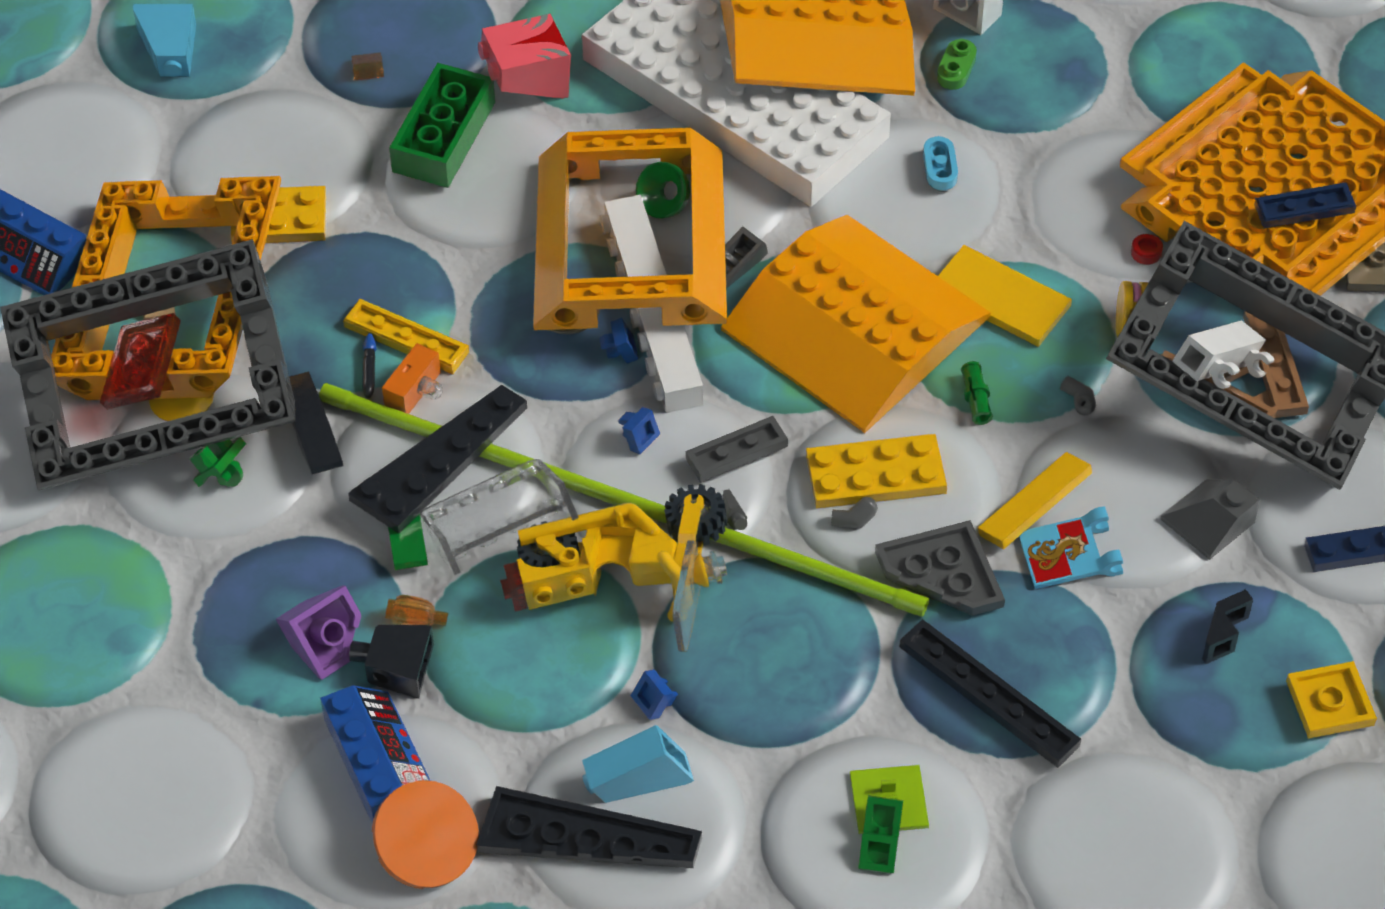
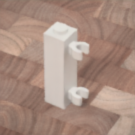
[1172,320,1275,389]

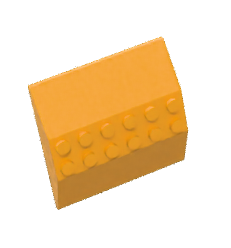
[720,0,915,96]
[721,215,991,433]

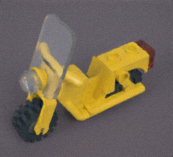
[500,484,727,652]

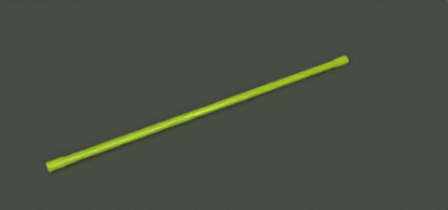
[319,383,929,617]

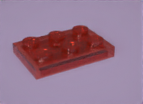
[100,313,181,410]

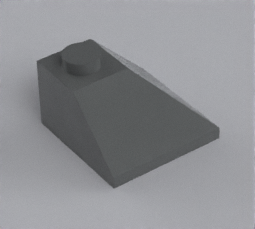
[1160,479,1260,560]

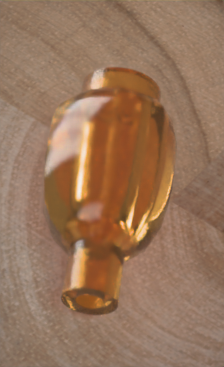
[385,595,448,626]

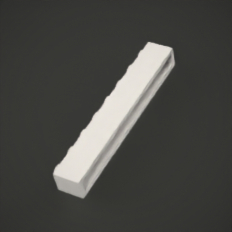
[600,195,703,413]

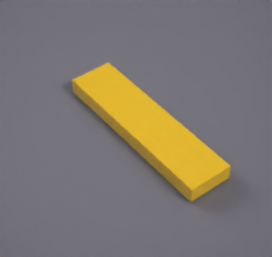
[343,299,469,374]
[978,452,1092,549]

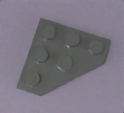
[875,520,1005,616]

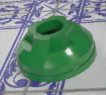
[636,162,690,219]

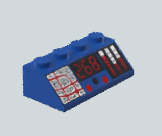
[0,189,86,295]
[320,685,431,824]

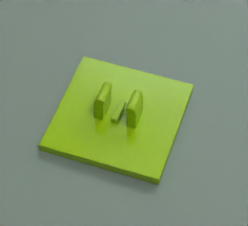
[850,765,929,834]

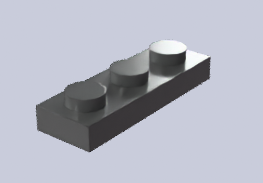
[685,416,788,483]

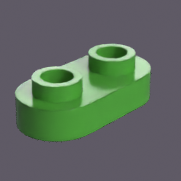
[937,39,977,90]

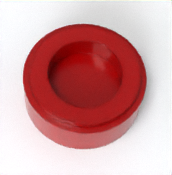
[1131,234,1163,265]

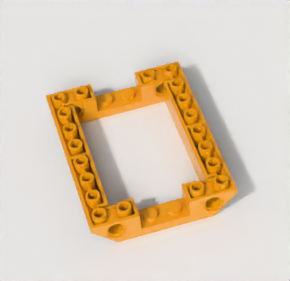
[533,127,727,330]
[51,176,281,400]

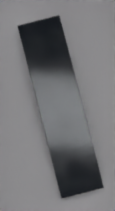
[289,371,344,475]

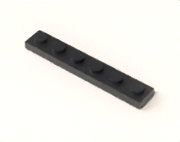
[899,619,1081,768]

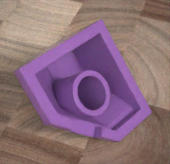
[276,585,362,680]

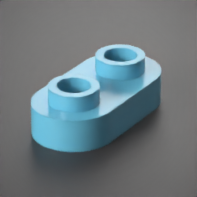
[923,136,958,191]

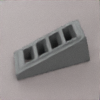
[725,226,768,289]

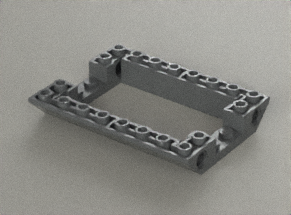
[1106,221,1385,490]
[0,239,295,490]

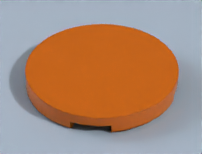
[372,780,479,889]

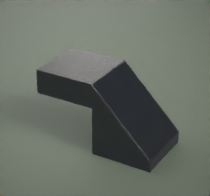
[1202,589,1253,664]

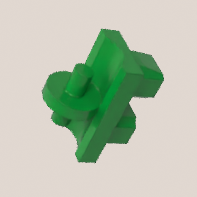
[189,437,246,487]

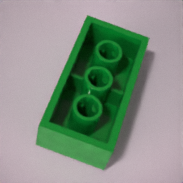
[389,62,496,188]

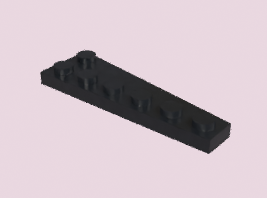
[348,385,527,533]
[476,786,702,868]

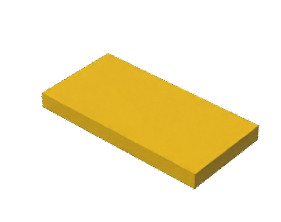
[938,245,1072,347]

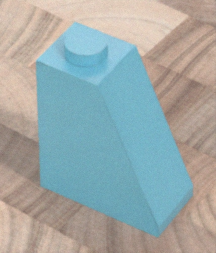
[133,4,196,77]
[582,725,694,803]

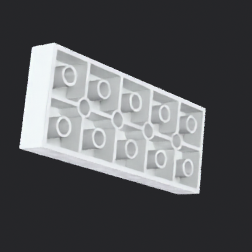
[582,0,891,207]

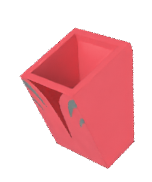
[478,14,571,99]

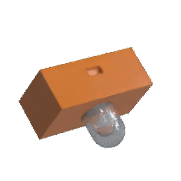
[382,343,443,414]

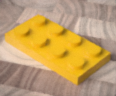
[806,434,947,509]

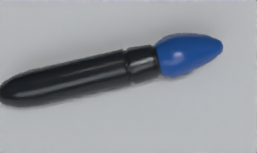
[362,333,377,399]

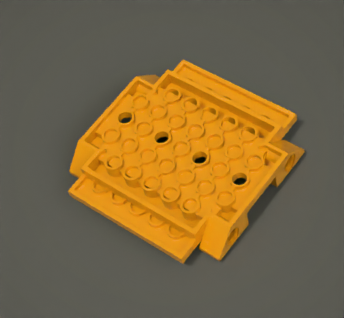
[1120,62,1385,296]

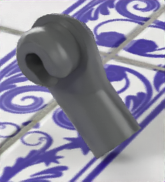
[1060,376,1096,416]
[831,497,878,528]

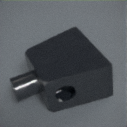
[349,625,434,698]

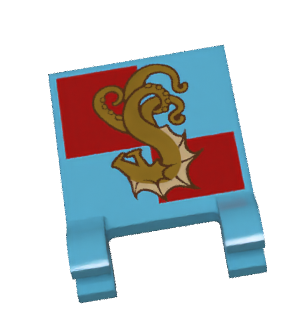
[1019,507,1123,589]

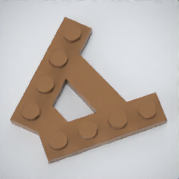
[1161,311,1309,418]

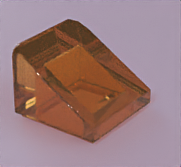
[351,52,384,80]

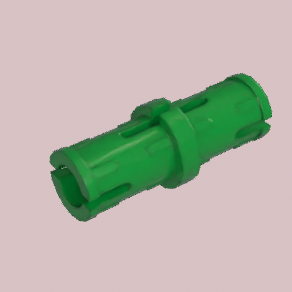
[961,361,993,425]

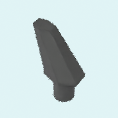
[723,489,748,530]

